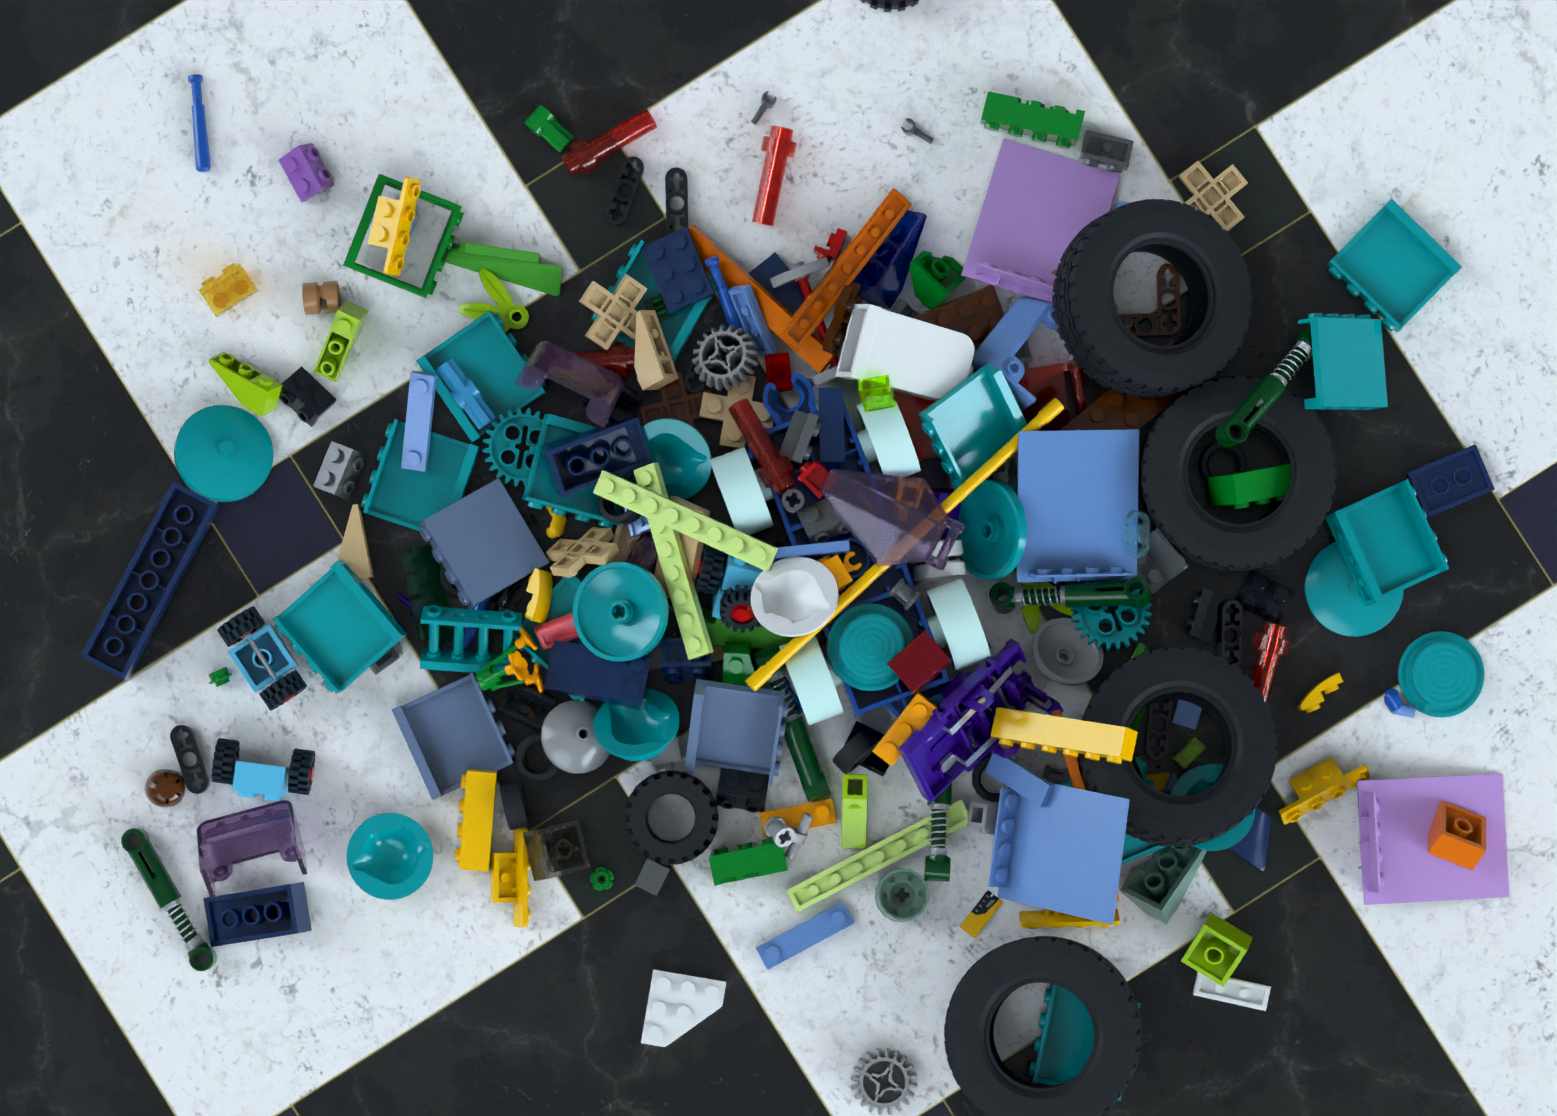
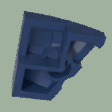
[1229,807,1271,871]

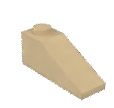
[634,310,679,390]
[338,504,374,580]

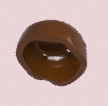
[145,769,186,807]

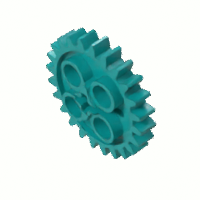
[482,407,544,487]
[1071,580,1151,652]

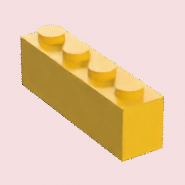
[455,768,497,872]

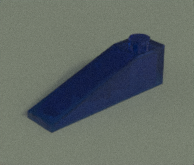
[849,210,927,309]

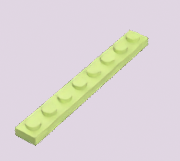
[633,462,714,660]
[593,470,778,571]
[786,799,968,913]

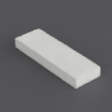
[1192,971,1271,1011]

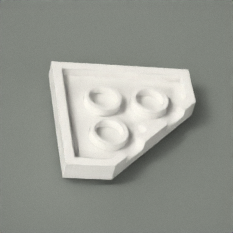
[641,969,726,1047]

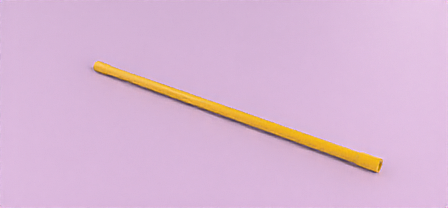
[745,398,1064,692]

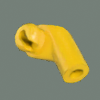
[546,507,567,539]

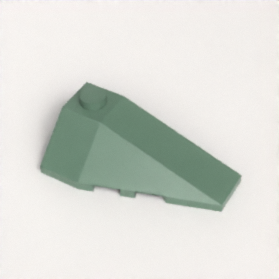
[1120,846,1207,924]

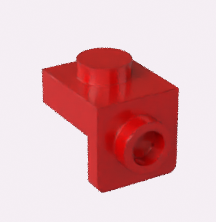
[764,352,793,393]
[797,459,838,499]

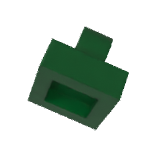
[644,294,676,322]

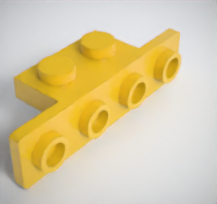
[368,176,421,276]
[1279,757,1370,825]
[491,828,530,927]
[1019,909,1120,929]

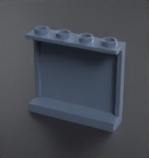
[420,478,549,609]
[392,673,515,800]
[684,679,789,785]

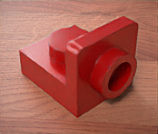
[813,228,847,263]

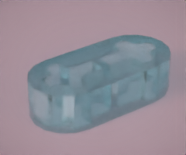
[1125,510,1150,558]

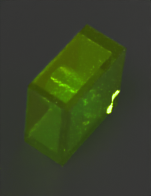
[858,375,896,412]
[1171,736,1206,769]

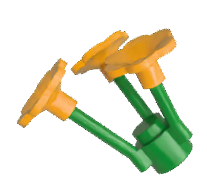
[476,626,543,693]

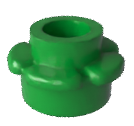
[208,667,232,687]
[590,866,614,891]

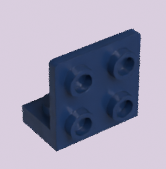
[661,637,712,684]

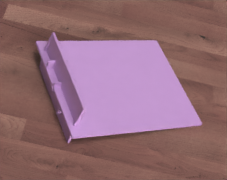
[961,139,1120,304]
[1357,774,1509,905]

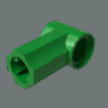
[524,104,574,154]

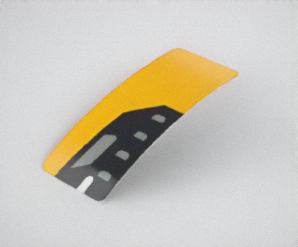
[960,890,1003,938]

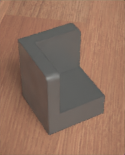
[635,859,670,896]

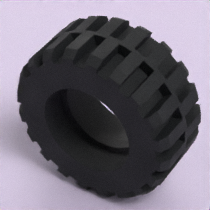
[624,771,719,865]

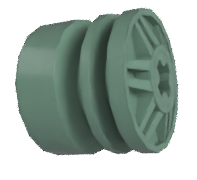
[875,868,929,922]

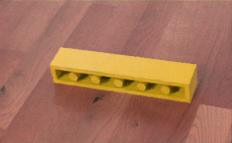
[990,707,1138,764]

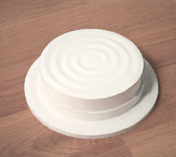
[751,557,839,637]

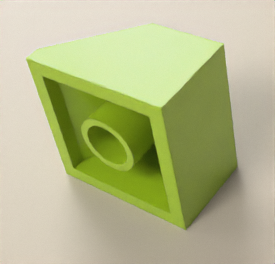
[1181,912,1253,987]

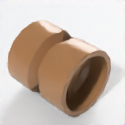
[302,280,341,315]

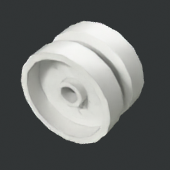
[909,540,966,581]

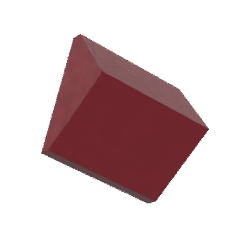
[887,630,952,695]

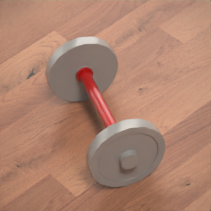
[770,257,846,387]

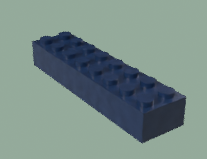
[80,481,221,680]

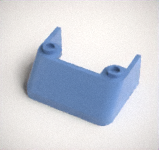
[971,297,1059,412]

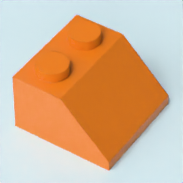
[1428,800,1486,870]

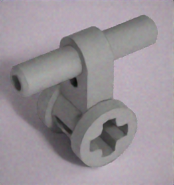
[764,813,813,859]

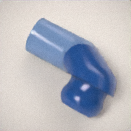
[1384,688,1416,718]

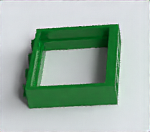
[343,174,464,298]

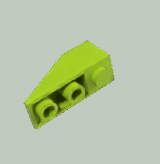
[314,300,369,382]
[209,352,282,416]
[841,774,868,849]

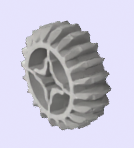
[692,325,759,391]
[851,1048,917,1115]

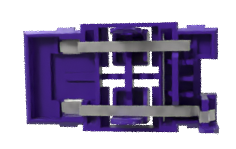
[898,638,1064,802]

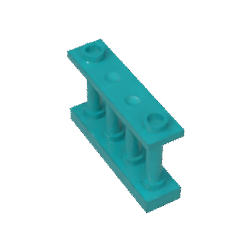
[420,605,522,676]

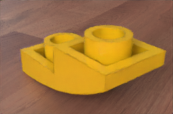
[524,568,553,623]
[1297,673,1343,713]

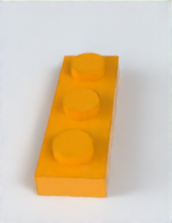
[872,692,938,766]
[760,798,837,837]

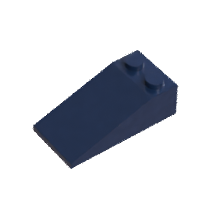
[540,416,653,497]
[543,640,652,710]
[203,882,312,947]

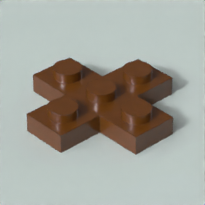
[823,282,863,354]
[640,372,712,427]

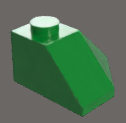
[909,251,967,310]

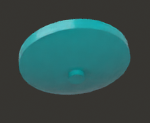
[174,405,273,502]
[955,480,1027,580]
[1304,542,1404,637]
[573,562,669,662]

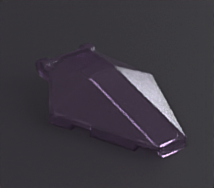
[820,469,965,571]

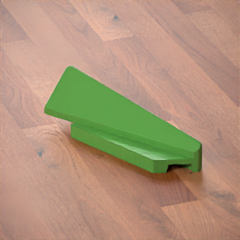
[445,243,564,297]
[701,608,794,651]

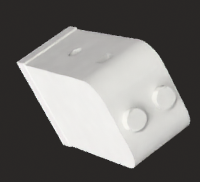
[835,304,974,401]

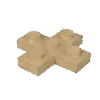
[1179,161,1248,232]
[579,274,647,350]
[699,375,774,449]
[546,527,619,578]

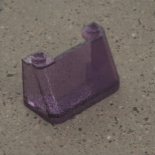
[514,341,624,428]

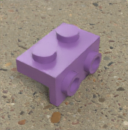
[279,143,334,202]

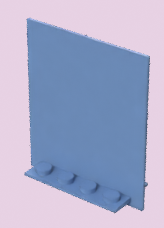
[1017,429,1139,584]
[988,783,1129,924]

